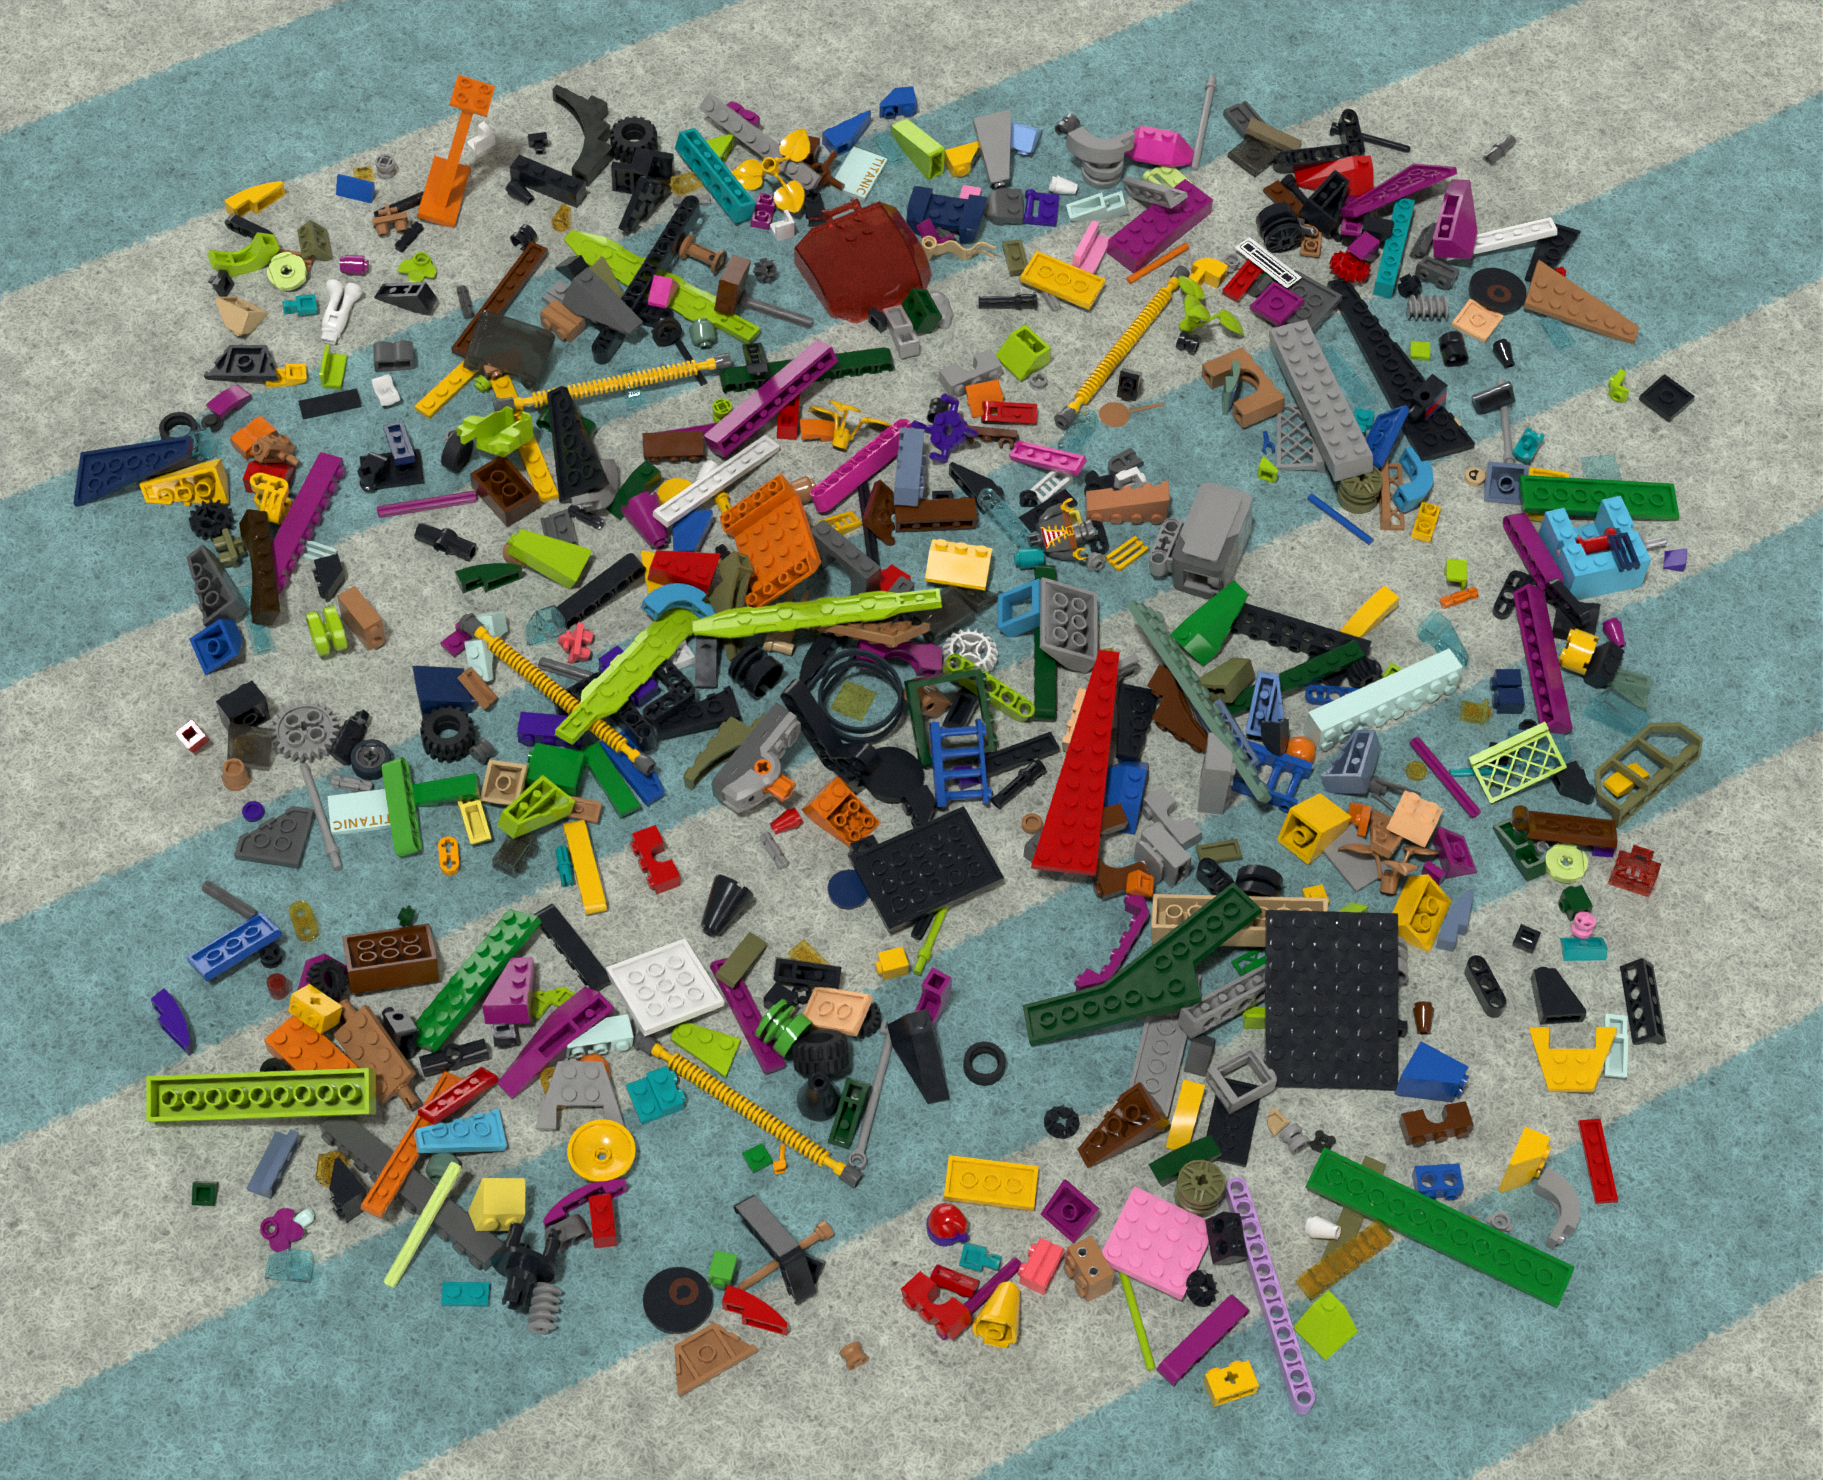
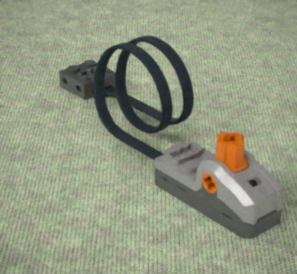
[711,575,915,813]

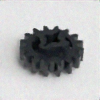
[189,499,234,541]

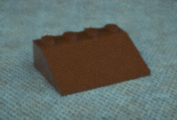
[342,923,439,994]

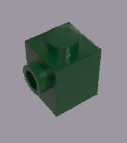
[1558,885,1593,922]

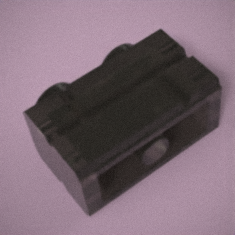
[492,833,539,879]

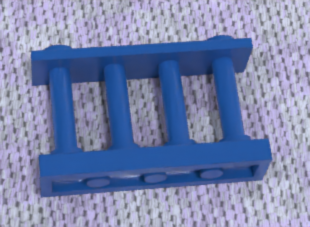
[929,718,992,808]
[1231,738,1313,812]

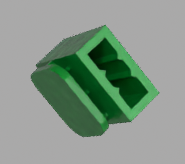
[525,743,586,797]

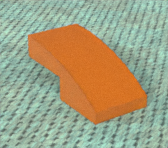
[800,419,839,442]

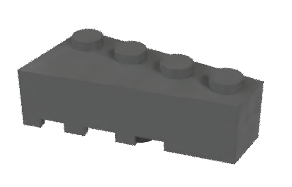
[187,544,249,627]

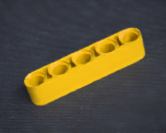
[563,819,607,915]

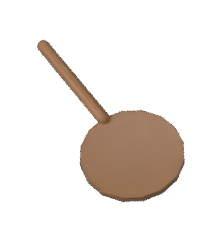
[1099,402,1165,427]

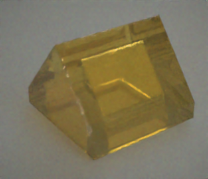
[353,166,374,182]

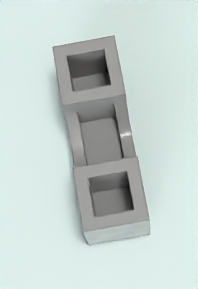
[939,349,1002,396]
[1141,786,1202,850]

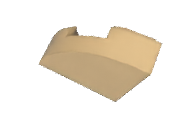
[1267,1107,1290,1137]

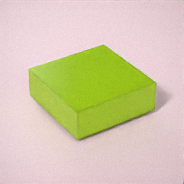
[1410,341,1430,361]

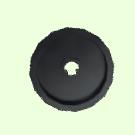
[1235,865,1284,897]

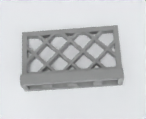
[1277,404,1325,473]

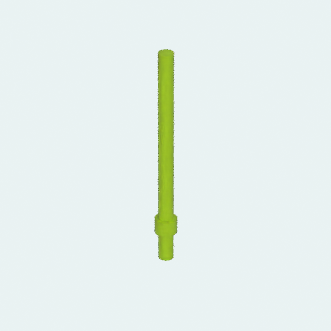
[913,905,950,976]
[1118,1271,1156,1371]

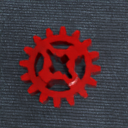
[1329,250,1371,283]

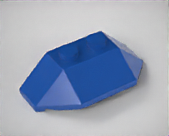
[1103,760,1149,835]

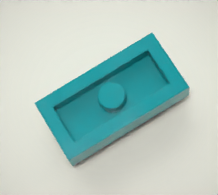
[441,1282,490,1307]

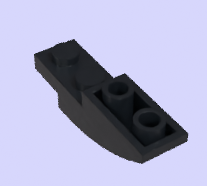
[799,633,849,686]

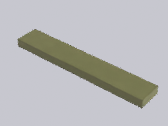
[1316,1155,1386,1280]

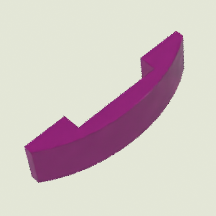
[1341,194,1362,237]
[543,1179,628,1231]

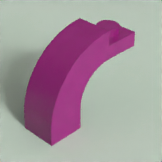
[914,967,952,1028]

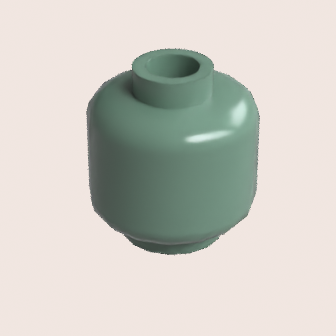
[689,318,716,348]
[426,1152,459,1185]

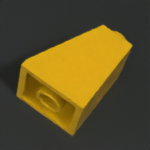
[1277,793,1352,865]

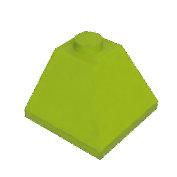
[1293,1290,1358,1361]

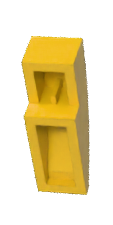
[224,181,286,217]
[1340,585,1400,638]
[1165,1080,1205,1150]

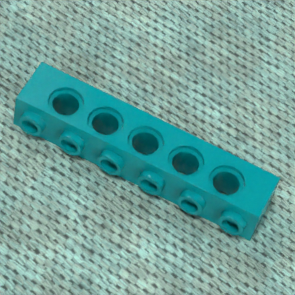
[675,128,756,224]
[1372,198,1415,299]

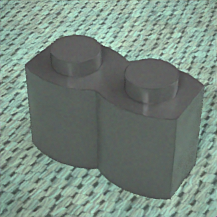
[373,340,415,372]

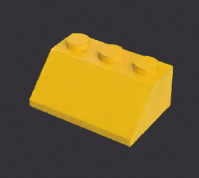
[925,539,993,590]
[1392,874,1452,952]
[1498,1126,1551,1193]

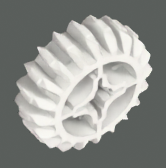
[942,628,998,677]

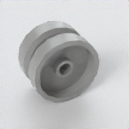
[1081,158,1124,190]

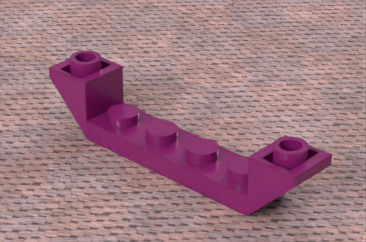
[1074,893,1149,991]

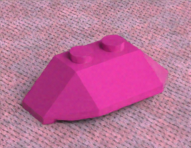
[1124,126,1194,167]

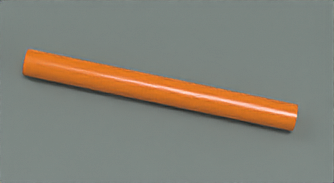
[1126,243,1189,284]

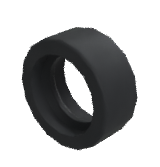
[159,412,199,445]
[441,432,474,472]
[963,1041,1006,1086]

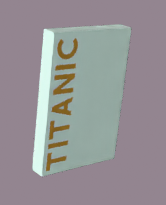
[830,147,888,202]
[328,789,391,836]

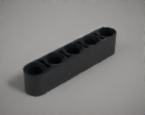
[554,553,646,629]
[533,903,611,991]

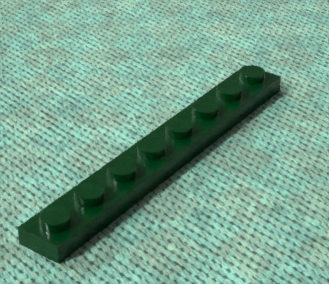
[1220,640,1365,719]

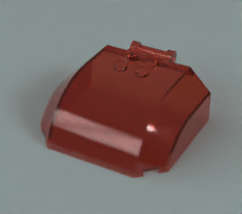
[794,197,932,324]

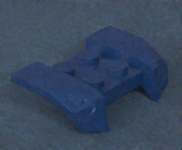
[906,186,988,243]

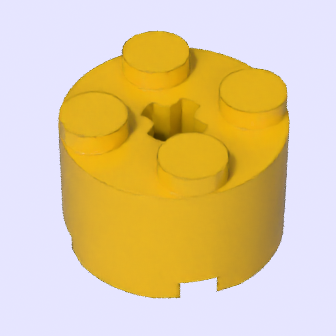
[1559,629,1599,675]

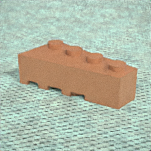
[1085,481,1169,524]

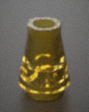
[551,204,571,232]

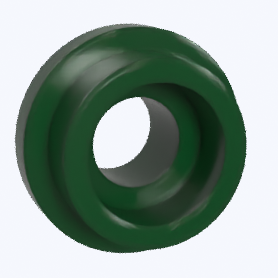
[397,905,415,926]

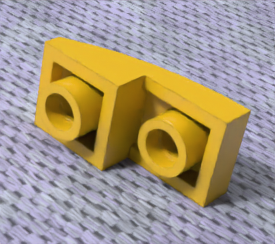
[1411,501,1441,543]
[1603,762,1650,797]

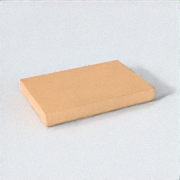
[803,986,873,1036]

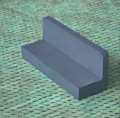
[247,1129,301,1199]

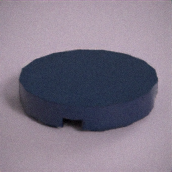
[827,869,869,910]

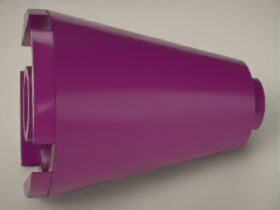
[621,491,669,550]

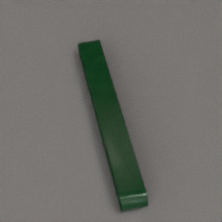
[719,347,894,394]
[1033,565,1055,721]

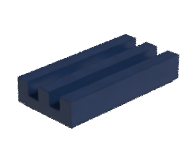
[1607,532,1641,572]

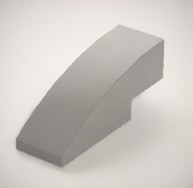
[883,305,920,358]

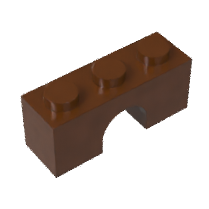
[1399,1101,1474,1147]

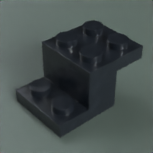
[611,148,675,194]

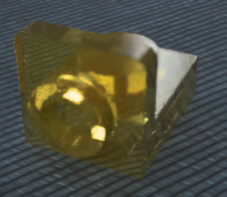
[1459,698,1492,725]
[315,1151,349,1188]

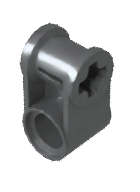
[545,1214,590,1252]

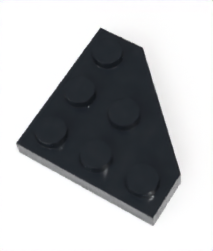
[618,176,671,232]

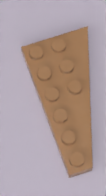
[1523,260,1639,344]
[802,619,930,647]

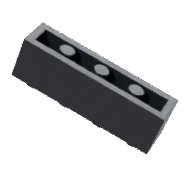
[510,154,586,208]

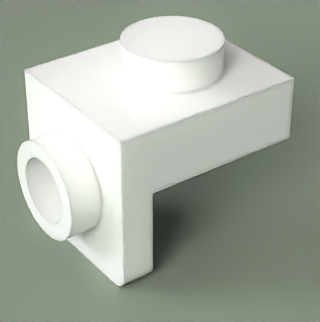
[371,374,400,406]
[1114,467,1147,489]

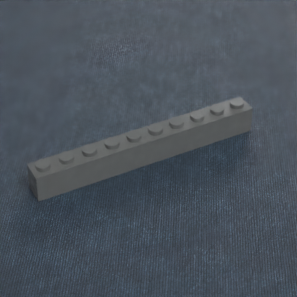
[320,1116,503,1272]

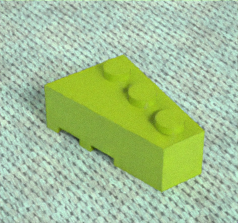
[497,775,575,839]

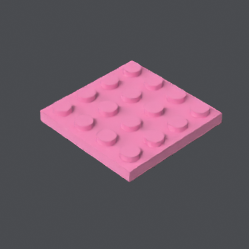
[1102,1186,1209,1301]

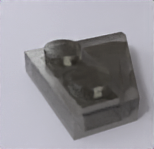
[948,585,1004,614]

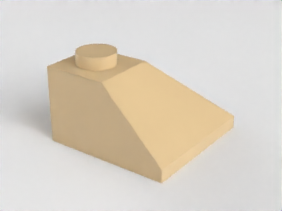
[215,296,268,336]
[480,759,528,805]

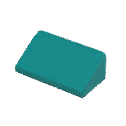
[1560,937,1608,961]

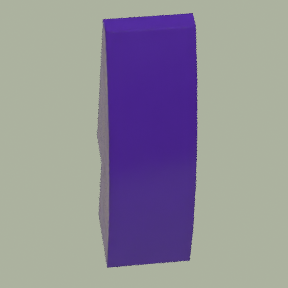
[150,988,193,1056]

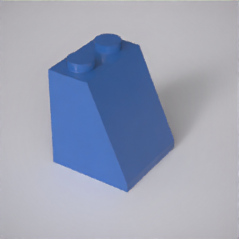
[1395,1041,1469,1102]

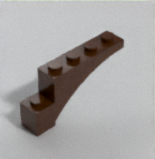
[1147,664,1208,752]

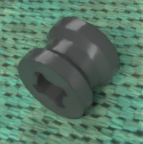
[469,738,496,765]

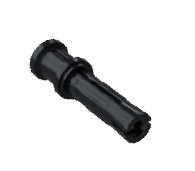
[978,292,1037,310]
[990,757,1046,809]

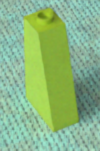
[891,118,945,180]
[506,529,592,589]

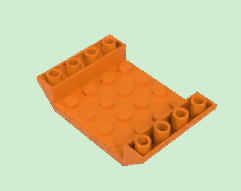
[719,473,821,608]

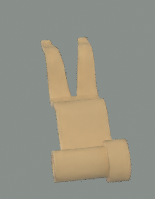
[921,236,996,260]
[763,587,810,656]

